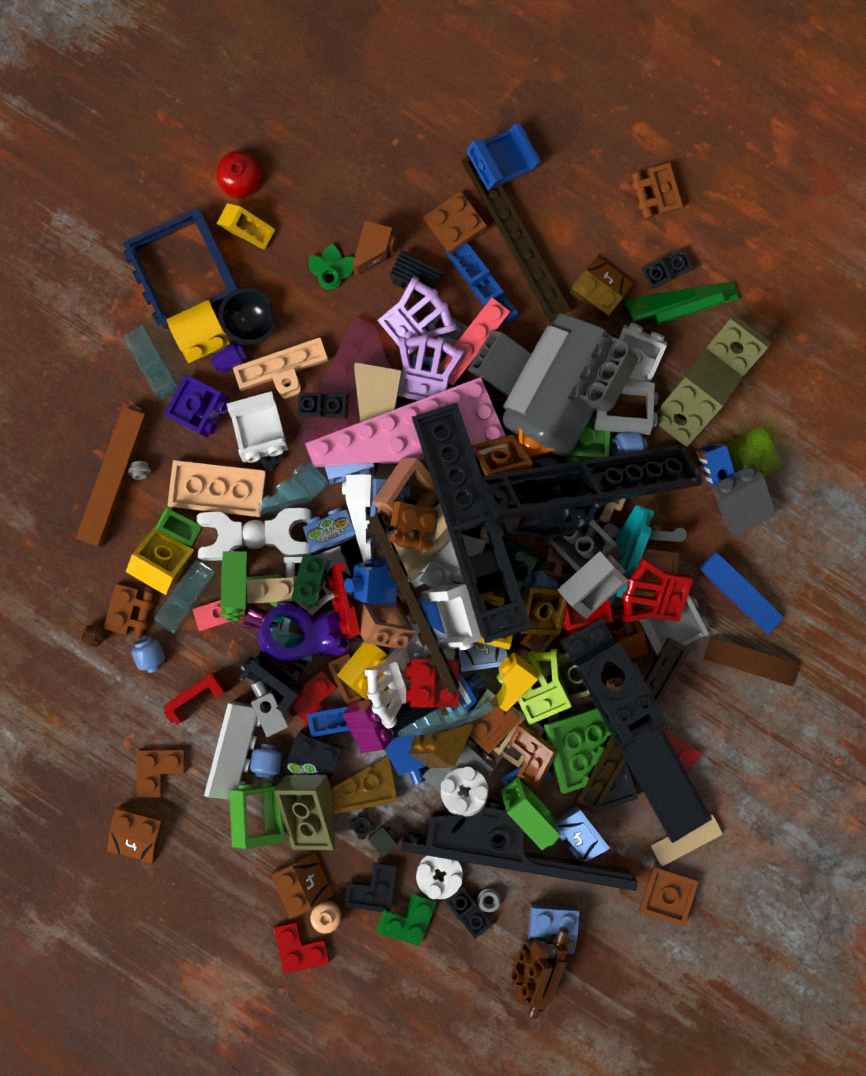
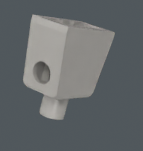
[251,679,294,737]

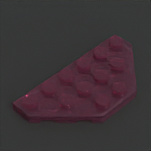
[294,316,390,447]

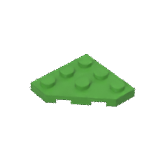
[544,707,611,794]

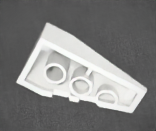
[342,475,378,562]

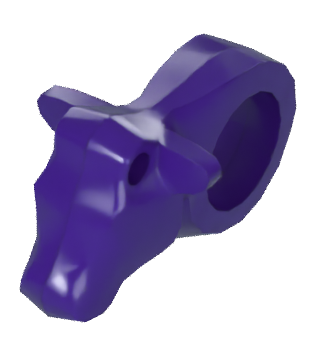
[257,599,351,662]

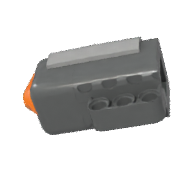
[503,314,638,459]

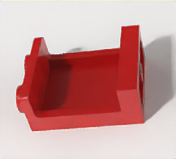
[163,671,230,725]

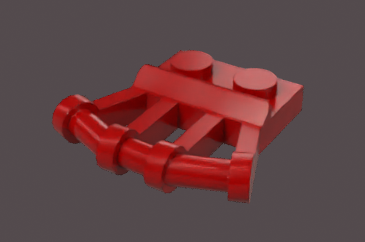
[621,557,693,622]

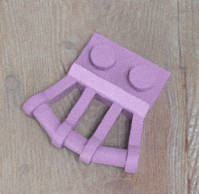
[377,276,457,354]
[398,334,465,401]

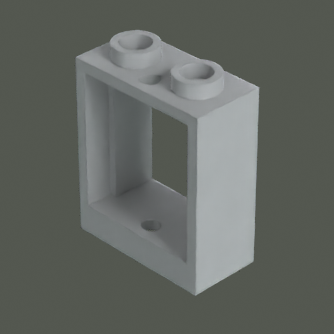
[594,381,658,435]
[558,551,629,619]

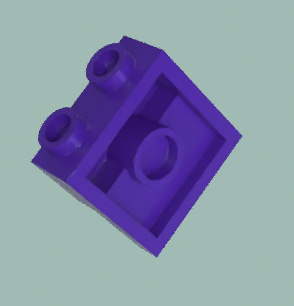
[164,374,229,438]

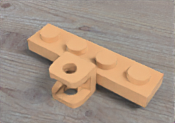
[233,337,328,399]

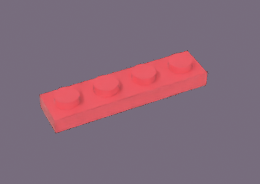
[438,298,510,386]

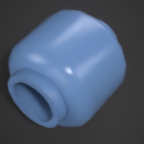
[611,432,647,455]
[524,570,559,603]
[131,636,165,673]
[250,744,282,779]

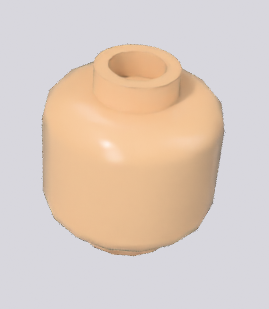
[310,900,342,934]

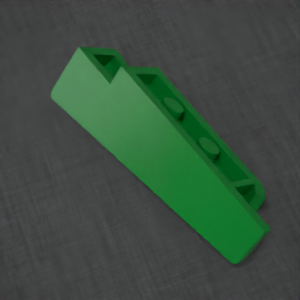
[623,281,740,326]

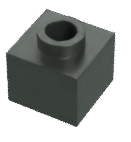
[368,824,398,857]

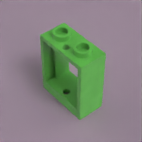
[220,551,247,621]
[501,777,561,850]
[229,781,284,849]

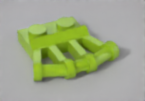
[496,649,573,725]

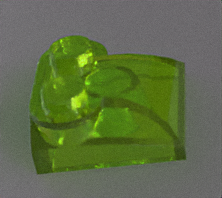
[725,426,782,476]

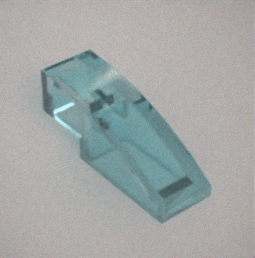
[122,325,178,401]
[155,560,215,634]

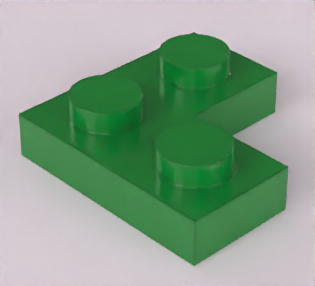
[376,893,436,946]

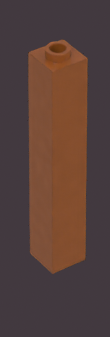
[76,405,148,547]

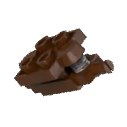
[510,927,569,1018]

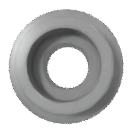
[127,461,151,480]
[477,888,501,912]

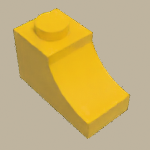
[217,203,275,250]
[496,653,538,712]

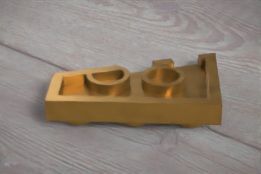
[331,756,398,814]

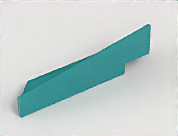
[610,505,654,606]

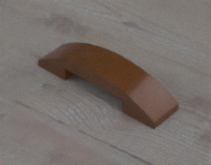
[703,637,799,687]

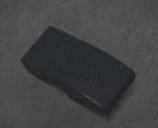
[641,248,694,289]
[298,393,349,418]
[445,887,494,939]

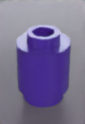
[211,343,247,373]

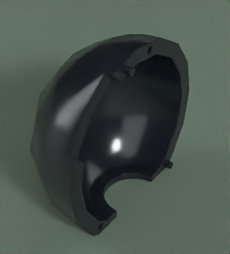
[218,288,275,346]

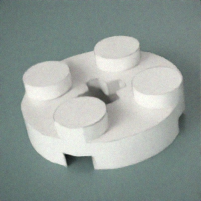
[441,767,488,816]
[416,856,463,899]

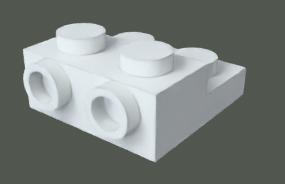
[618,323,667,382]

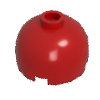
[216,151,263,199]

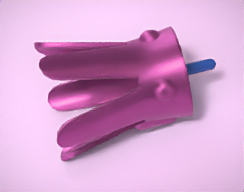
[241,605,277,630]

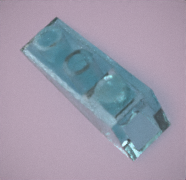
[258,462,329,515]

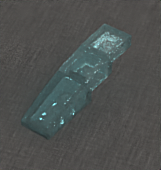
[397,700,495,737]

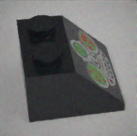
[283,731,343,783]

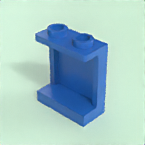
[466,122,540,191]

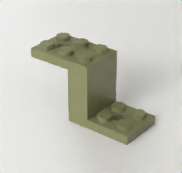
[655,314,771,447]

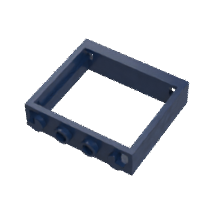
[123,207,238,330]

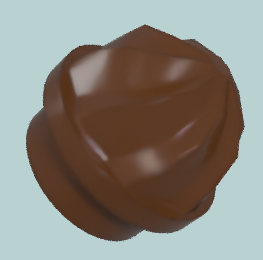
[81,624,105,647]

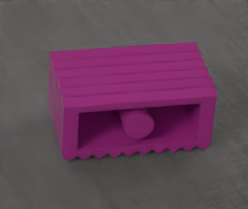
[343,700,393,753]

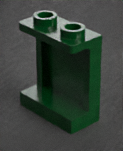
[291,554,331,606]

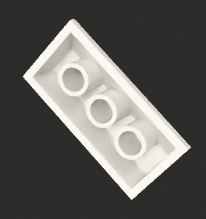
[204,700,260,800]

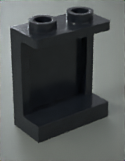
[238,654,304,714]

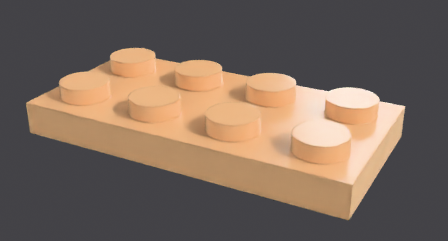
[167,460,266,517]

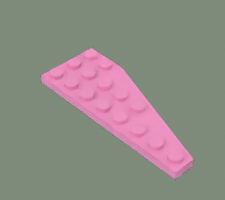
[305,377,505,467]

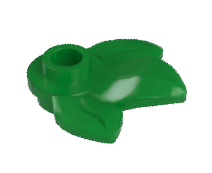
[308,244,354,290]

